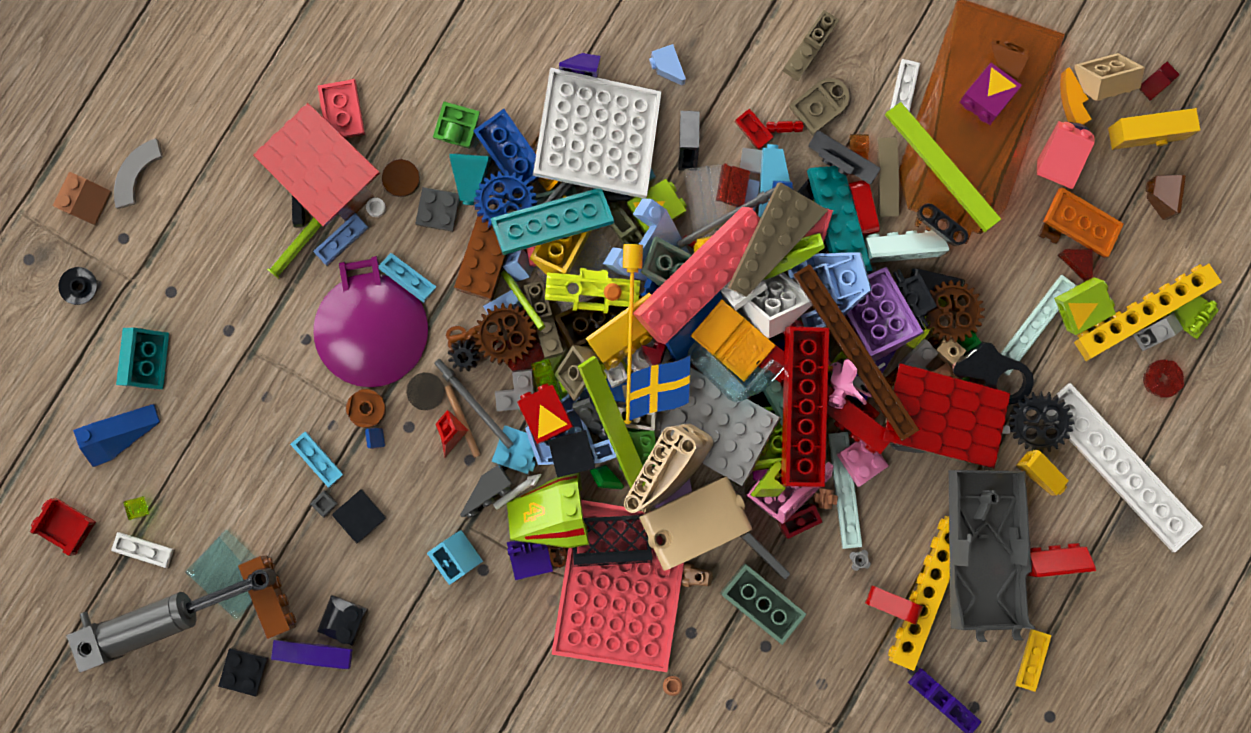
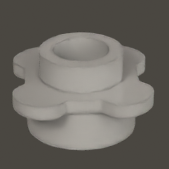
[849,550,871,571]

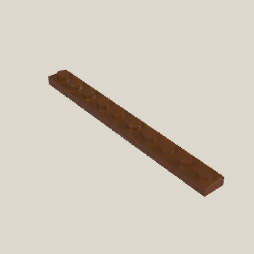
[793,264,919,441]

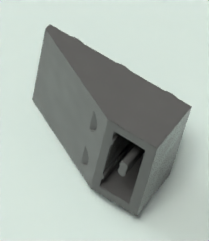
[460,465,514,518]

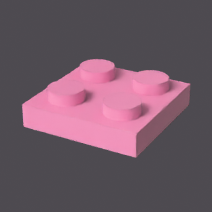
[836,440,889,487]

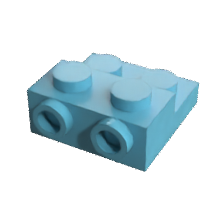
[492,425,536,474]

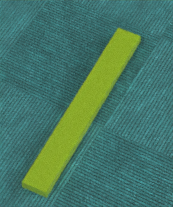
[885,102,1001,232]
[577,356,646,489]

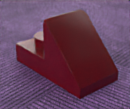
[1139,61,1180,101]
[641,340,667,366]

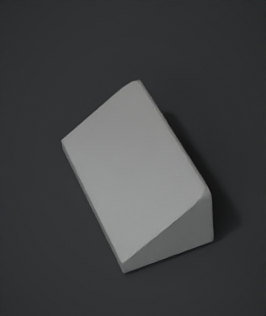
[739,148,762,174]

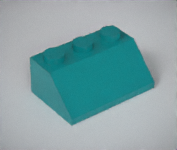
[116,327,169,390]

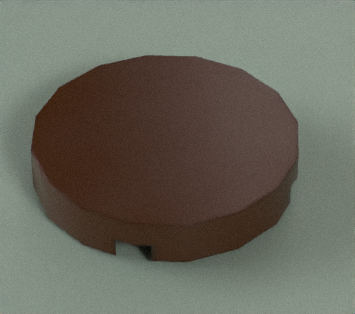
[382,159,420,198]

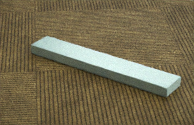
[1000,275,1077,376]
[828,432,862,549]

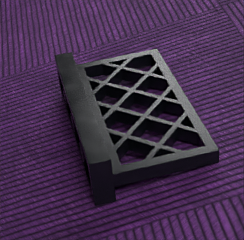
[573,515,652,567]

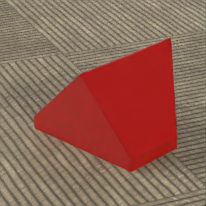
[436,410,469,457]

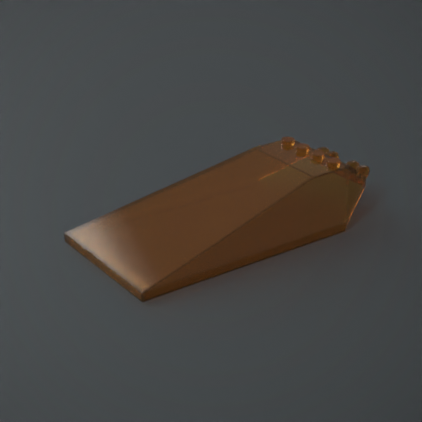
[899,0,1065,244]

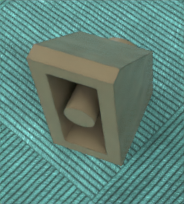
[619,404,657,431]

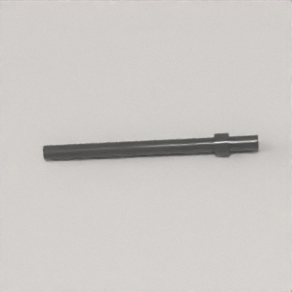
[677,186,776,249]
[434,359,514,449]

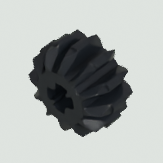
[448,339,481,372]

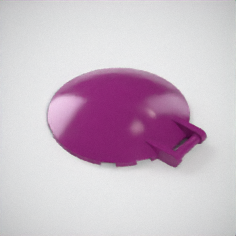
[313,256,428,387]

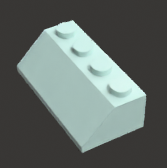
[864,229,949,263]

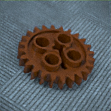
[923,280,985,343]
[474,303,537,366]

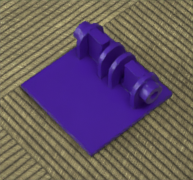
[507,541,553,580]

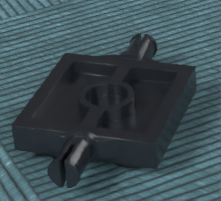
[893,269,938,330]

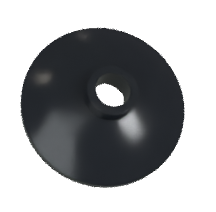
[58,267,97,305]

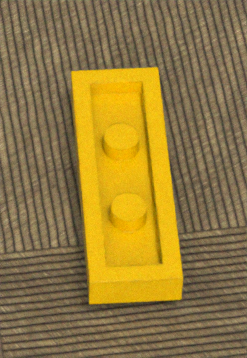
[1015,629,1052,692]

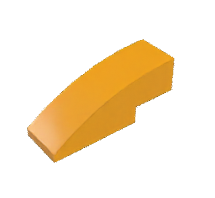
[1060,67,1092,125]

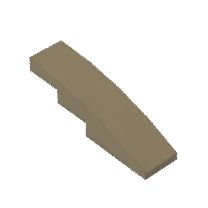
[877,137,899,217]

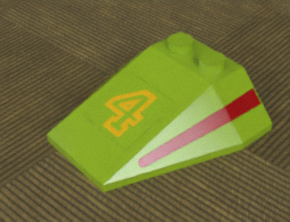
[507,472,589,548]

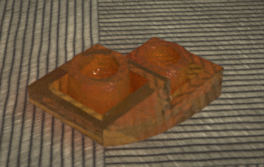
[849,134,869,175]

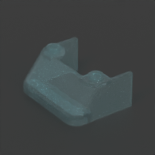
[688,341,784,403]

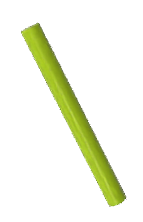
[501,270,546,331]

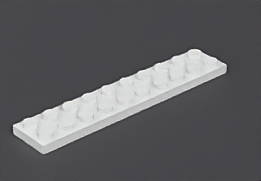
[1046,383,1203,553]

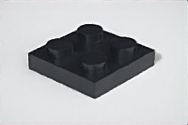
[218,648,268,697]

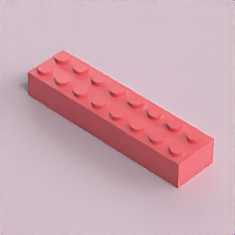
[633,207,760,344]

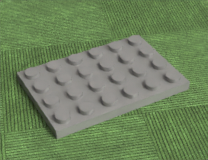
[654,367,781,486]

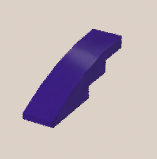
[271,640,353,669]
[908,668,982,733]

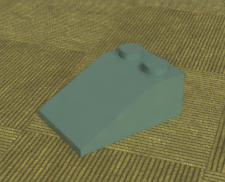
[641,236,692,286]

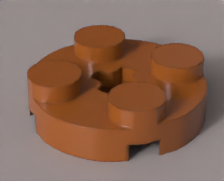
[346,389,386,428]

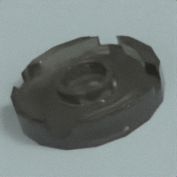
[406,372,445,411]

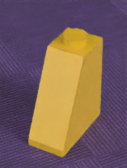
[1016,450,1069,496]

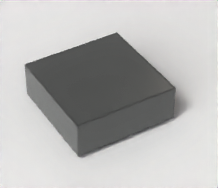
[310,490,338,518]

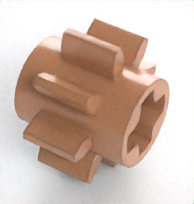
[813,488,838,509]

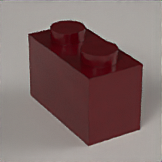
[776,503,823,539]

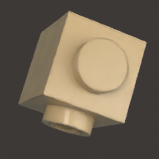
[935,338,966,366]

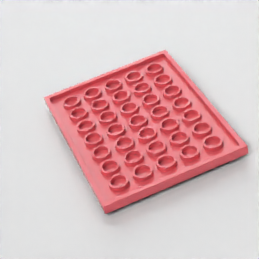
[551,500,684,672]

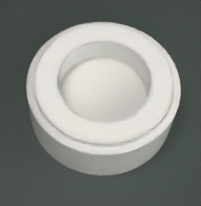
[366,198,386,217]

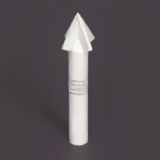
[493,474,541,510]

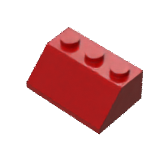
[1028,543,1096,577]

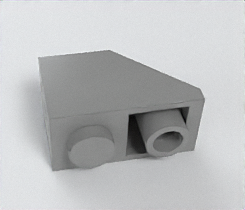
[1133,313,1183,351]

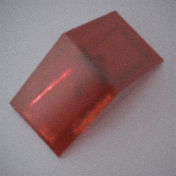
[1057,249,1093,282]

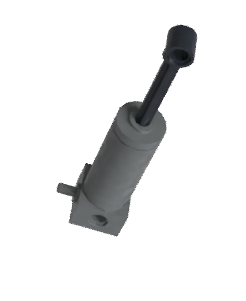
[66,567,277,673]

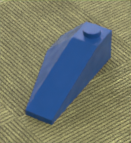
[73,404,160,467]

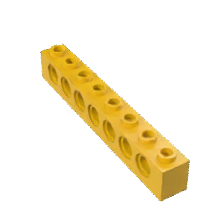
[1074,264,1222,361]
[888,516,950,671]

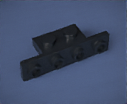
[808,131,881,184]

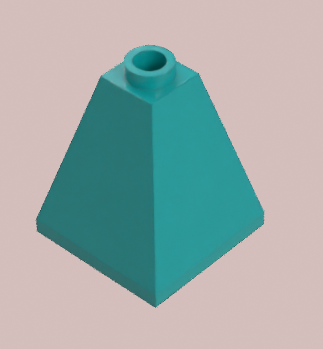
[449,154,492,205]

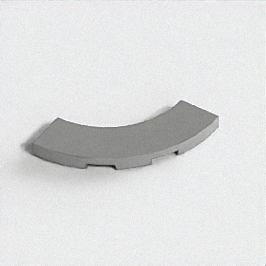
[114,138,163,209]

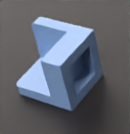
[502,250,534,282]

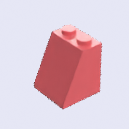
[1037,121,1095,189]

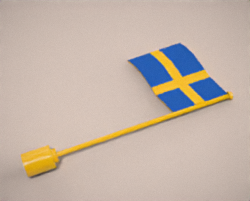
[623,244,690,424]

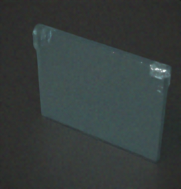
[185,529,256,620]

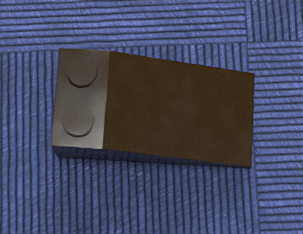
[555,296,628,351]

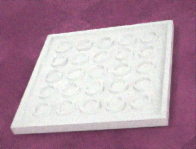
[533,68,661,199]

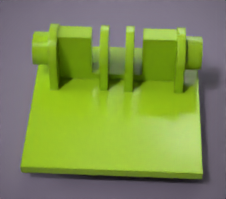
[1166,294,1219,340]

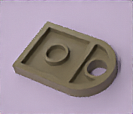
[789,78,849,136]

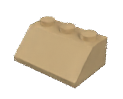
[1074,53,1145,101]

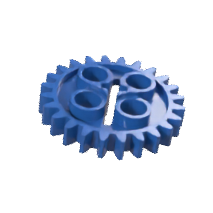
[474,171,537,228]

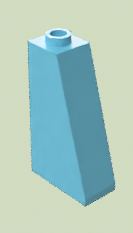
[758,144,790,217]

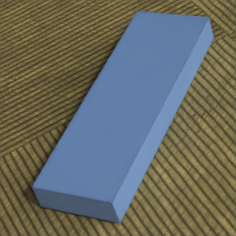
[313,213,369,266]

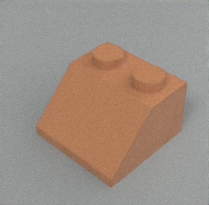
[53,172,112,225]

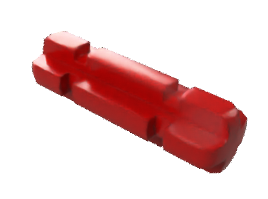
[766,121,803,133]

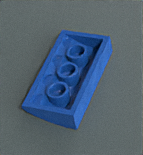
[473,109,540,194]

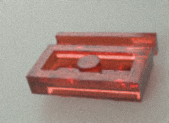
[716,163,750,207]

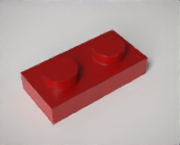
[734,108,773,150]

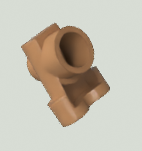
[681,563,713,587]

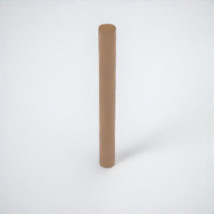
[444,385,481,458]

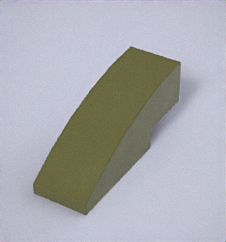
[609,202,643,244]

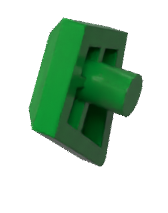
[590,465,625,490]

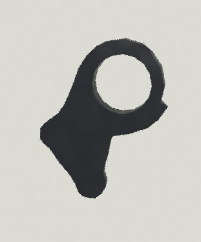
[952,341,1034,405]

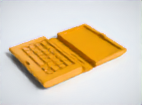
[691,299,776,382]

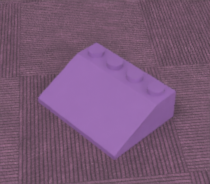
[845,267,923,361]

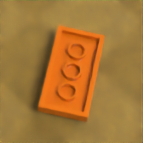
[1043,187,1124,258]

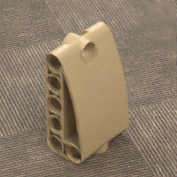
[624,424,713,514]
[639,476,752,571]

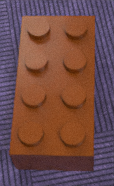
[454,216,507,301]
[238,555,297,639]

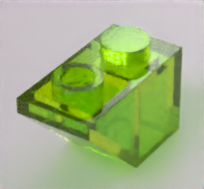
[531,359,562,400]

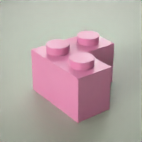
[745,480,800,520]

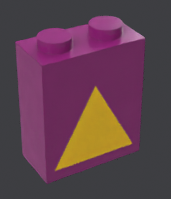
[959,63,1022,125]

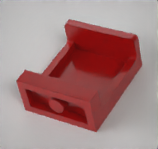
[30,498,96,556]

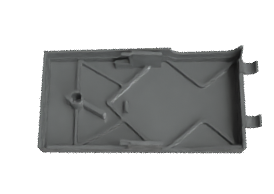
[948,470,1035,642]

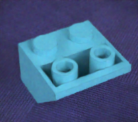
[427,530,483,585]

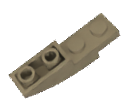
[782,10,839,81]
[524,280,564,360]

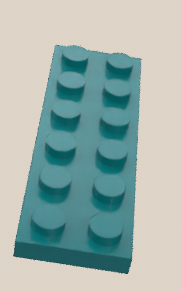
[807,166,872,273]
[491,189,614,255]

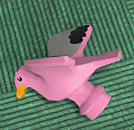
[828,359,872,409]

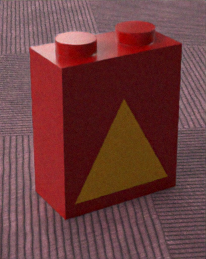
[517,383,574,444]

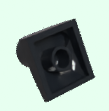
[317,595,368,646]

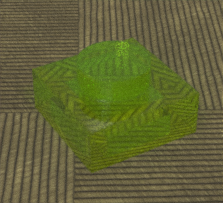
[123,496,150,520]

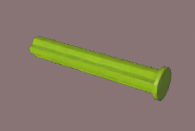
[267,217,322,279]

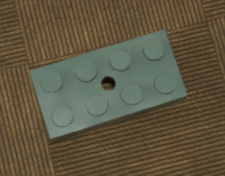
[720,563,807,645]

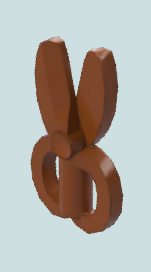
[446,325,480,350]

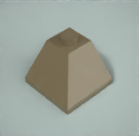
[554,345,599,401]

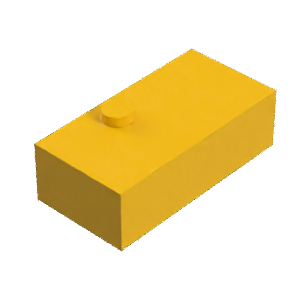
[1108,108,1200,150]

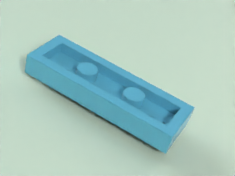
[378,253,436,303]
[290,432,344,488]

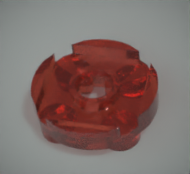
[1143,359,1184,398]

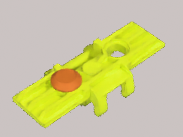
[545,268,640,314]

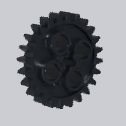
[1009,391,1074,453]

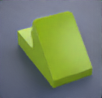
[750,461,786,497]

